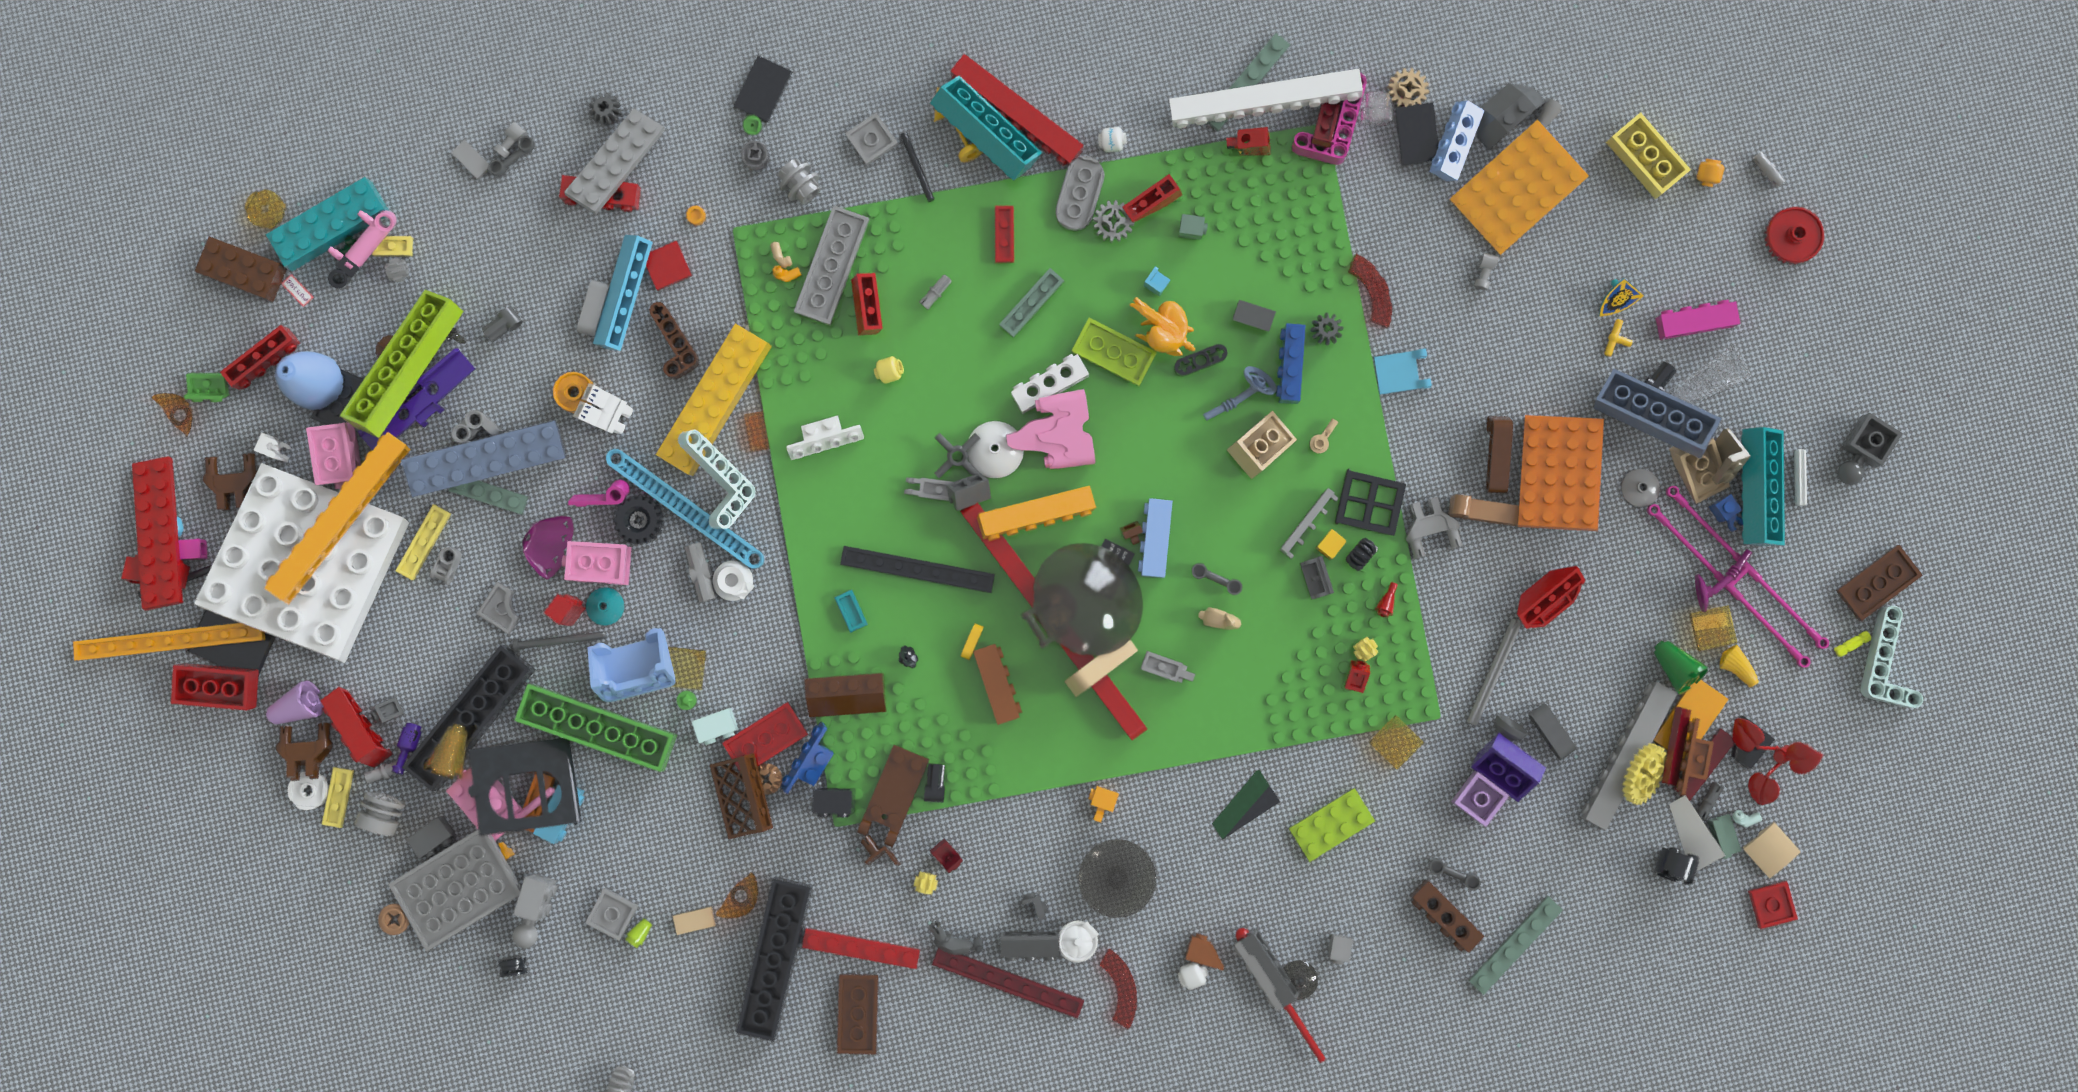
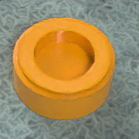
[686,206,706,226]

